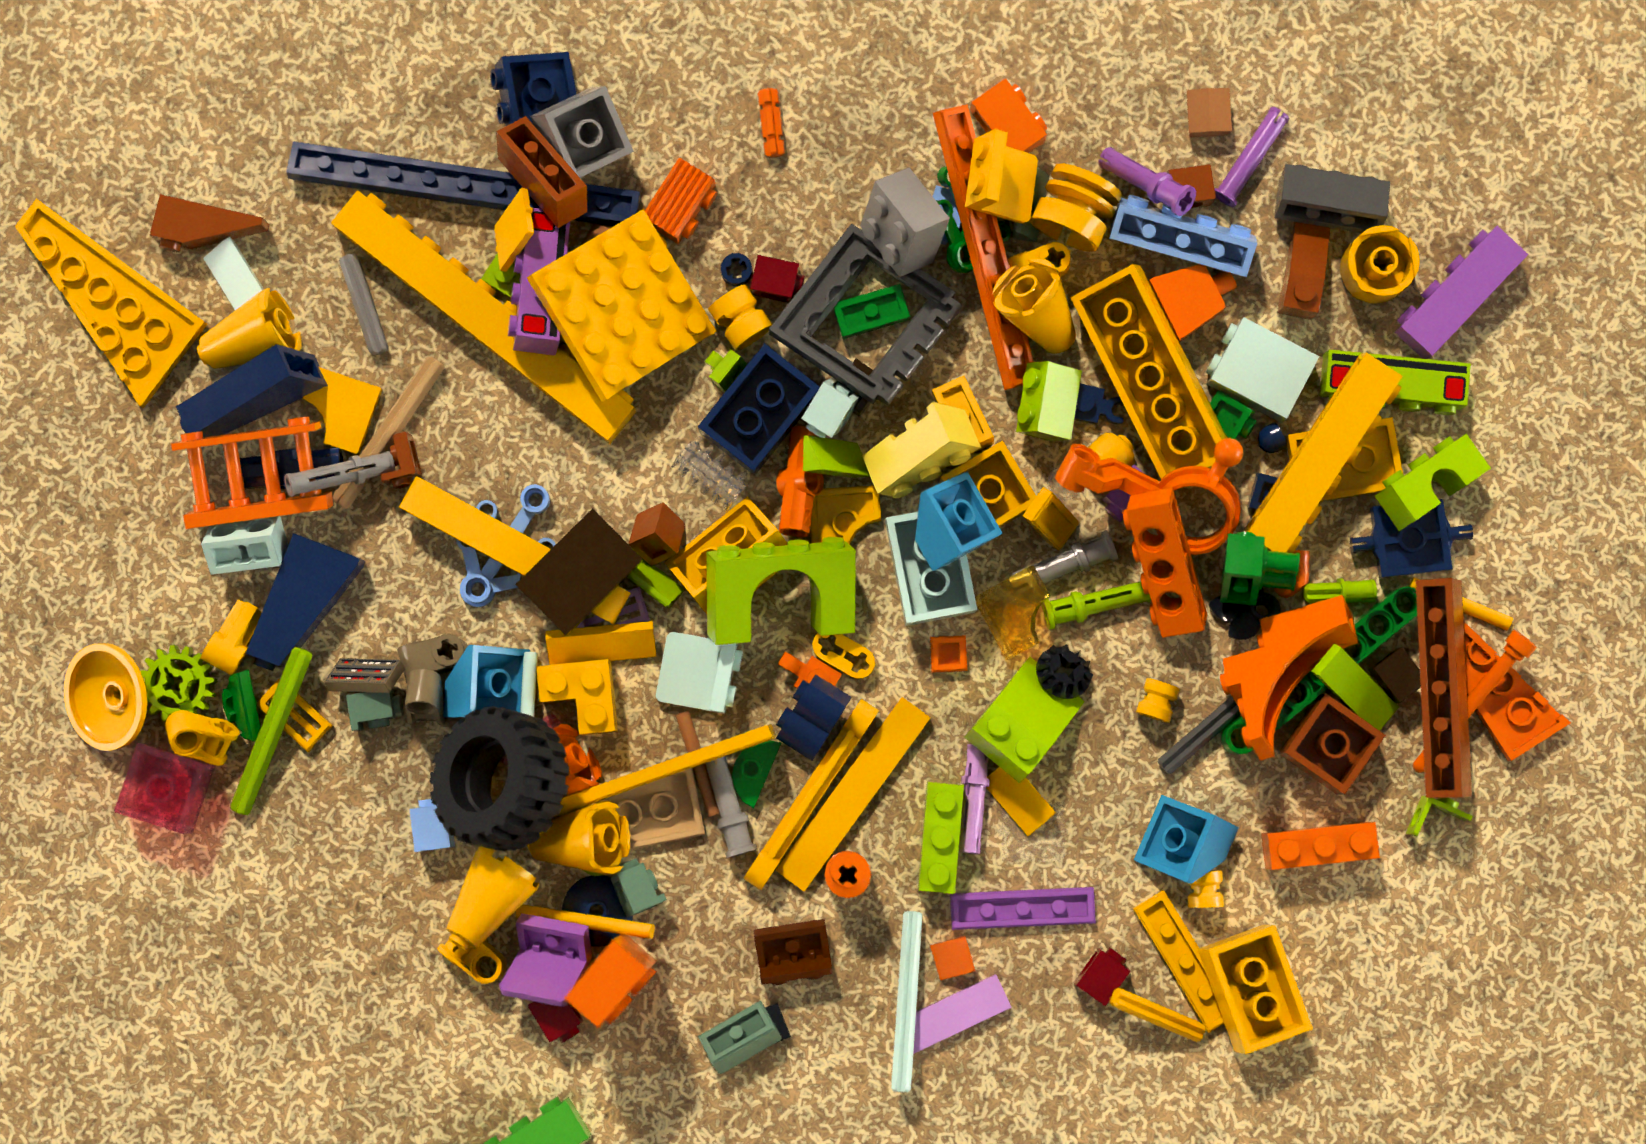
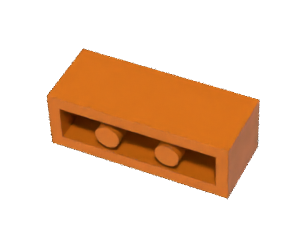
[1261,822,1380,870]

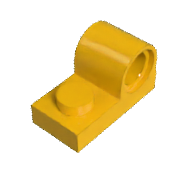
[932,375,994,454]

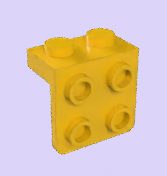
[965,129,1038,224]

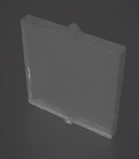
[998,802,1068,862]

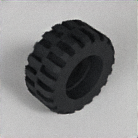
[430,706,569,851]

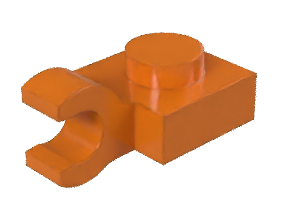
[778,652,842,689]

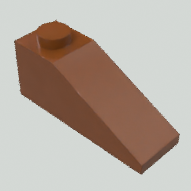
[150,194,270,252]
[1277,222,1330,320]

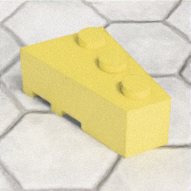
[862,402,981,499]

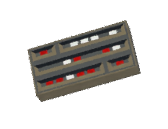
[324,658,405,693]

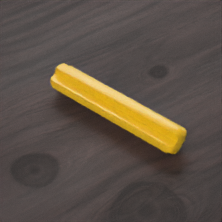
[1110,988,1206,1042]

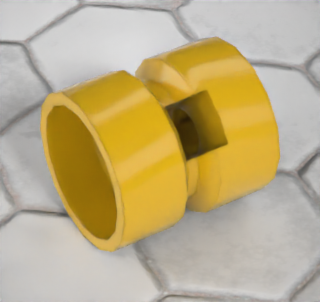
[708,284,772,351]

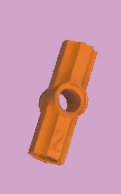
[776,426,824,537]

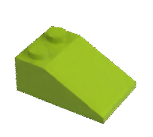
[964,656,1085,783]

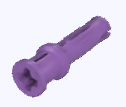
[1098,147,1196,216]

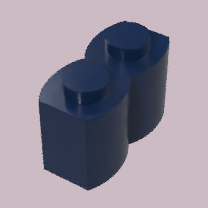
[776,674,852,761]

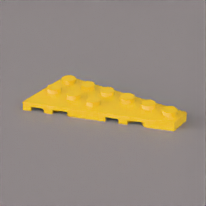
[15,199,207,409]

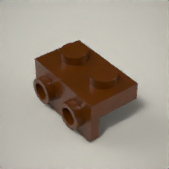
[754,919,833,985]

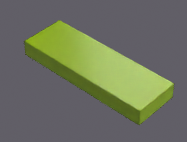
[1312,644,1399,731]

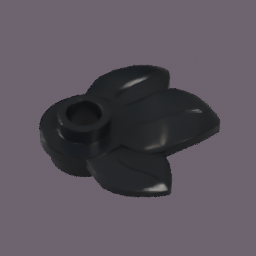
[1209,587,1281,640]

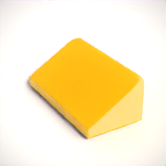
[986,767,1056,837]

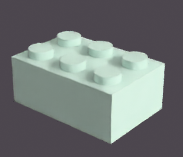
[885,512,977,626]

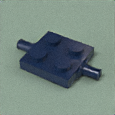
[1350,499,1473,578]

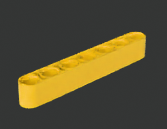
[399,476,631,624]

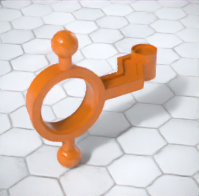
[1055,438,1243,567]

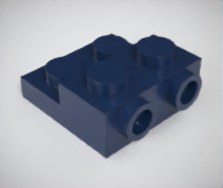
[490,52,576,126]

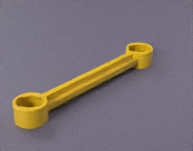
[743,699,879,890]

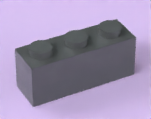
[1274,164,1390,233]

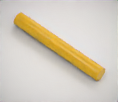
[1409,577,1513,631]

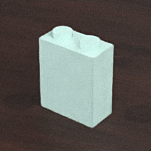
[1205,317,1320,423]

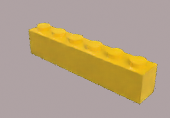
[1243,352,1403,553]

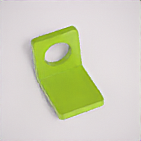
[1406,796,1473,836]

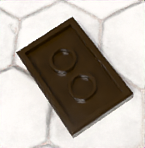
[515,508,644,636]

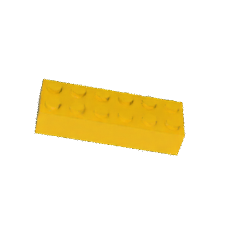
[1070,264,1227,479]

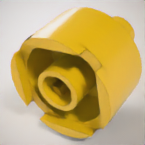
[1340,225,1420,304]

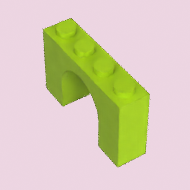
[706,537,856,645]

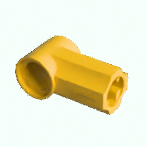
[200,600,262,675]

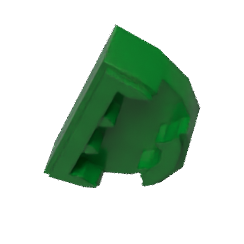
[222,669,261,741]
[732,740,782,809]

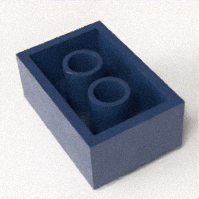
[698,343,820,476]

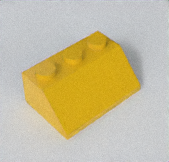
[665,496,788,614]

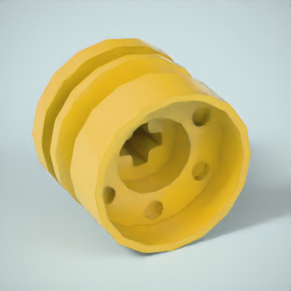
[1030,163,1122,252]

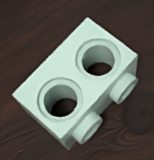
[201,516,289,575]

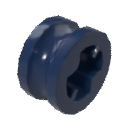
[721,253,752,286]

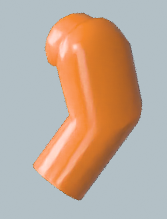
[1274,550,1310,598]

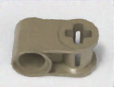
[397,634,468,684]
[405,669,446,725]

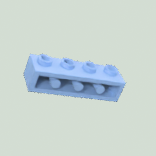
[1109,195,1257,277]

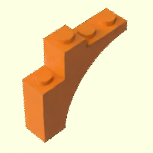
[1220,595,1358,761]

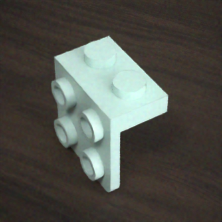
[656,632,743,714]

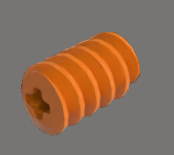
[825,851,871,898]

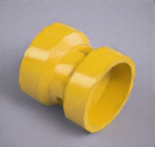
[1136,678,1181,723]
[1187,870,1224,908]

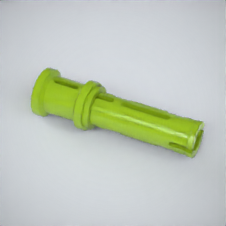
[1041,581,1151,630]

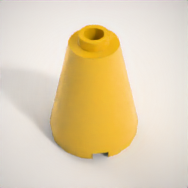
[992,258,1076,354]
[197,288,302,369]
[527,801,631,875]
[446,846,540,951]

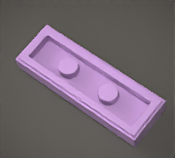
[913,974,1012,1053]

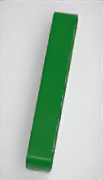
[1221,586,1417,755]

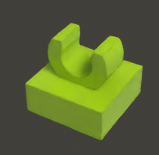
[705,349,747,393]

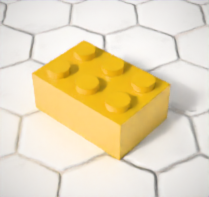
[1198,925,1313,1054]

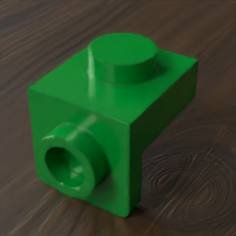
[1210,390,1257,441]

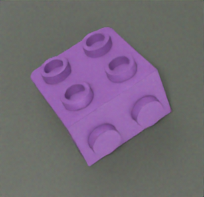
[500,913,593,1006]

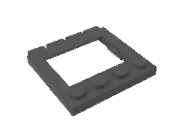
[769,223,963,405]

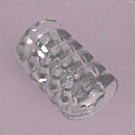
[671,436,749,512]

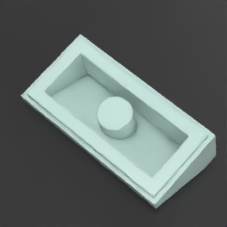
[203,236,264,310]

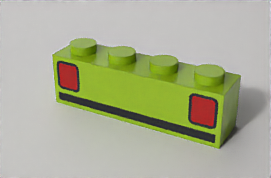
[1319,349,1471,415]

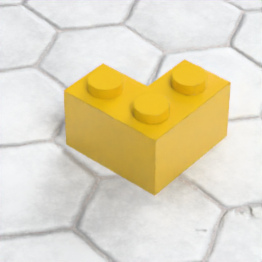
[536,659,618,735]

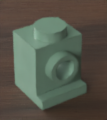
[346,689,404,732]
[610,858,667,918]

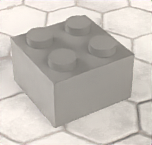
[530,86,634,178]
[860,167,950,277]

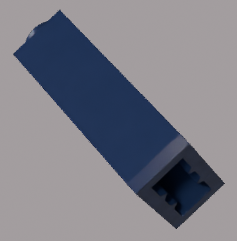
[176,344,328,437]
[246,533,366,671]

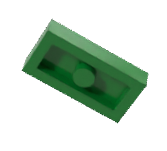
[833,284,910,339]

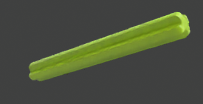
[230,647,313,815]

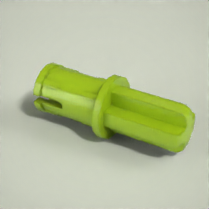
[1303,578,1377,604]

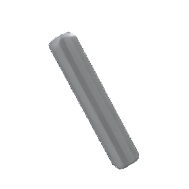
[339,254,389,355]

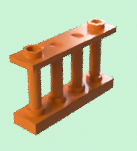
[171,416,334,529]

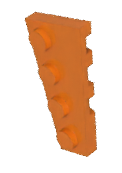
[1464,622,1571,761]

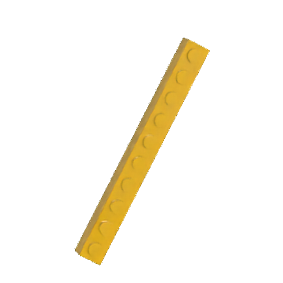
[331,190,636,444]

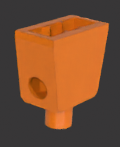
[1149,264,1237,343]

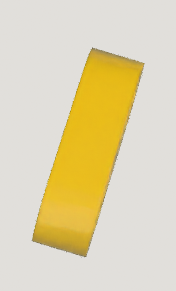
[812,633,875,679]

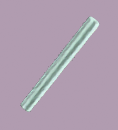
[891,911,923,1093]

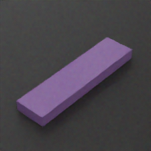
[950,887,1096,930]

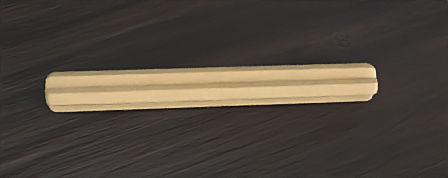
[332,356,444,509]

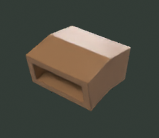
[1186,88,1232,138]

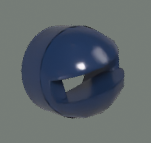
[1258,422,1287,453]

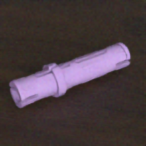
[958,744,990,854]

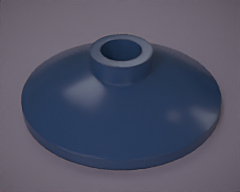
[562,875,633,947]

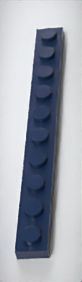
[286,141,641,226]

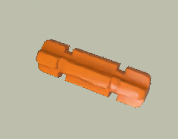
[758,88,785,158]

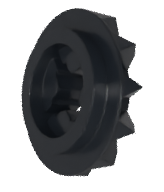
[1036,644,1093,699]

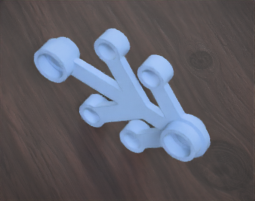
[457,484,556,607]

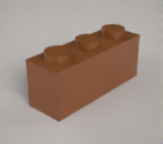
[496,116,587,228]

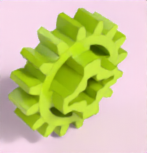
[141,645,218,721]

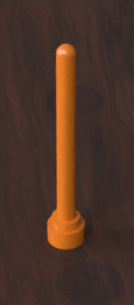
[1413,629,1537,773]

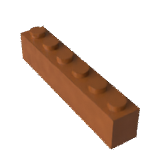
[1416,578,1472,798]

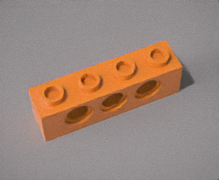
[1123,488,1207,638]

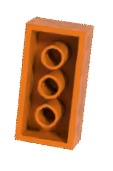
[564,934,657,1027]

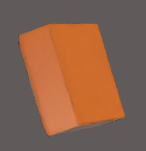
[930,635,967,673]

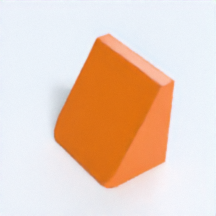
[930,935,976,980]

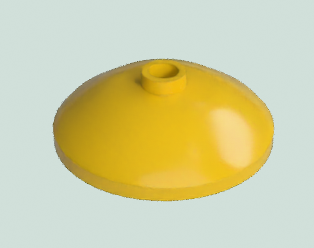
[64,643,148,751]

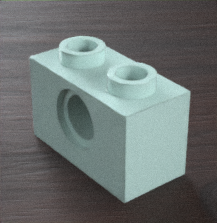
[801,377,862,438]

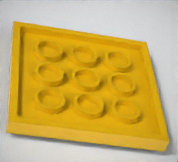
[527,209,716,402]

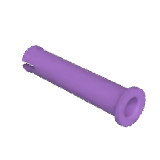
[1214,107,1289,208]

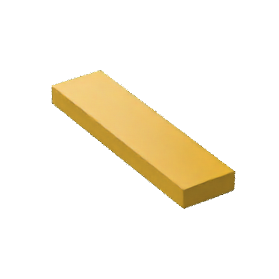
[1132,890,1224,1033]

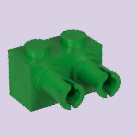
[1220,532,1300,606]

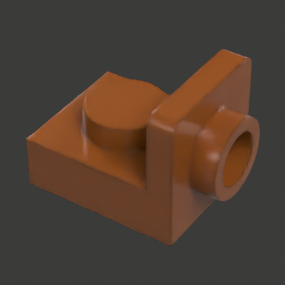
[380,432,422,489]

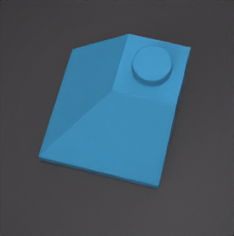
[915,471,1003,571]
[443,645,530,718]
[1134,795,1239,884]

